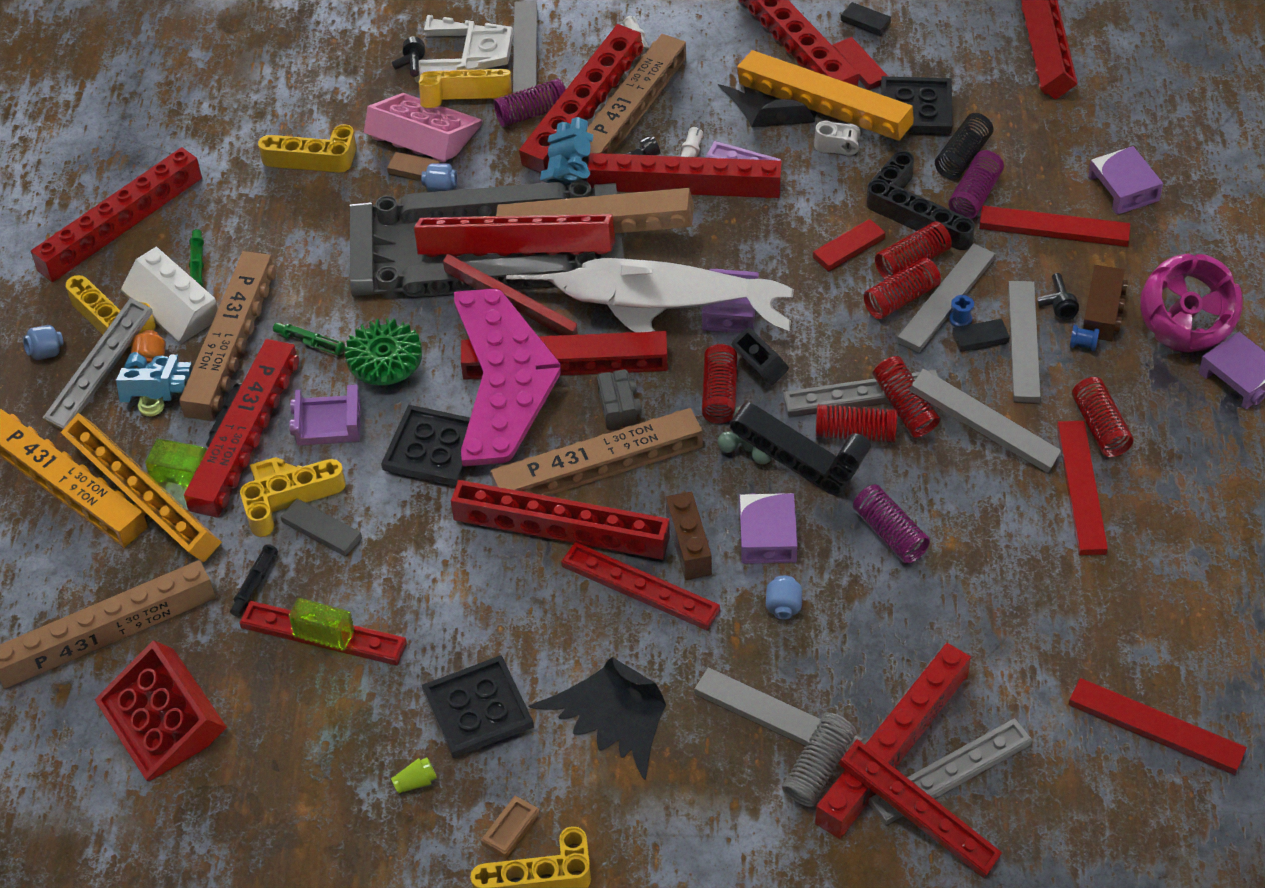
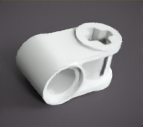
[814,121,861,156]

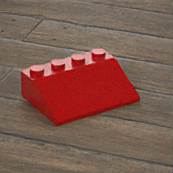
[94,640,227,781]

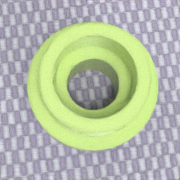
[138,396,164,416]

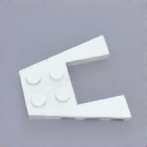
[415,15,514,82]

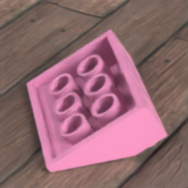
[364,93,483,162]

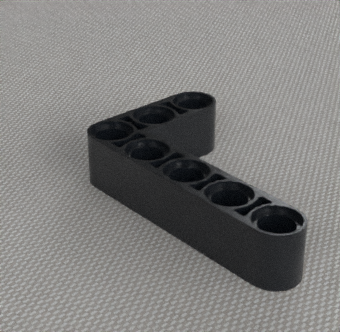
[866,151,975,250]
[729,402,871,496]

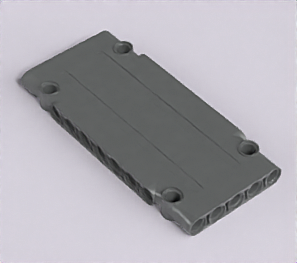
[350,180,624,299]

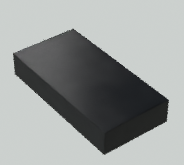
[840,2,891,36]
[952,319,1010,352]

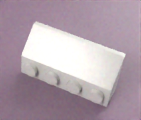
[121,247,218,345]

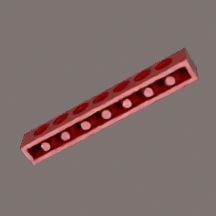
[739,0,859,87]
[519,24,643,173]
[31,147,202,283]
[451,480,670,560]

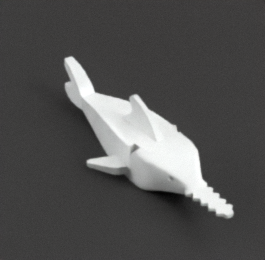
[506,258,794,332]

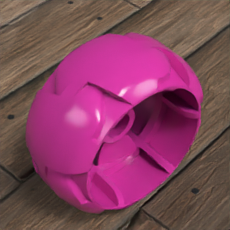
[1140,253,1243,353]

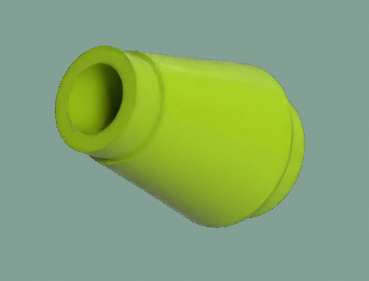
[391,757,437,794]

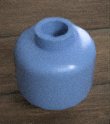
[421,163,457,192]
[23,325,63,360]
[765,575,803,619]

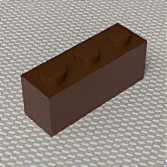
[1083,265,1128,342]
[666,491,712,580]

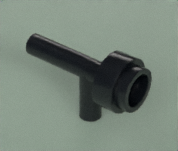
[392,36,425,77]
[626,136,661,156]
[1037,273,1079,320]

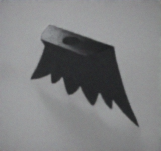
[718,84,817,127]
[528,657,666,780]

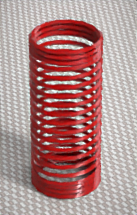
[875,221,952,281]
[864,257,941,319]
[702,344,737,423]
[872,356,940,437]
[1071,377,1134,457]
[815,404,897,443]

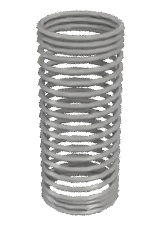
[782,712,857,807]

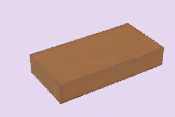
[387,152,440,181]
[481,795,540,859]

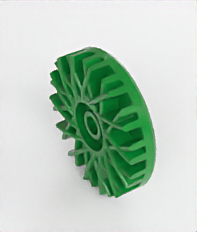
[344,318,422,385]

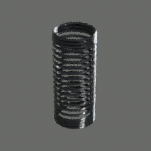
[934,113,994,179]

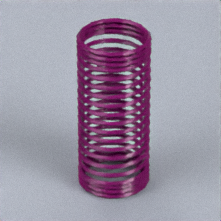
[493,78,566,127]
[948,150,1004,219]
[853,484,930,563]

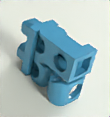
[540,117,593,186]
[116,352,193,402]

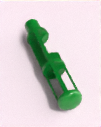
[189,229,204,287]
[273,322,345,356]

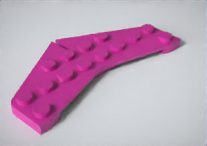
[454,289,561,466]

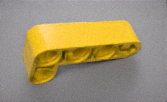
[419,69,512,108]
[258,124,357,173]
[66,275,156,347]
[240,459,346,537]
[470,827,591,888]

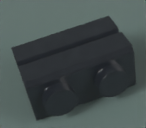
[731,327,789,386]

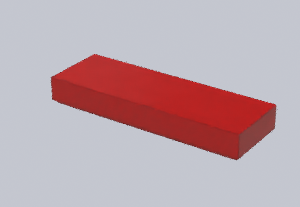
[832,37,888,90]
[813,219,886,272]

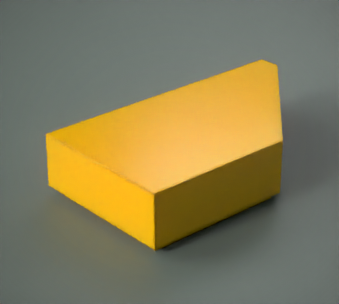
[250,457,302,480]

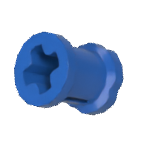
[949,295,974,327]
[1070,325,1099,352]

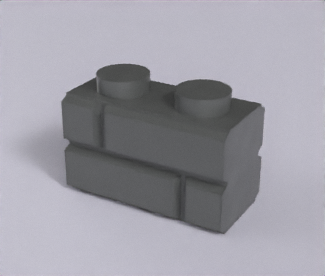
[597,370,641,430]

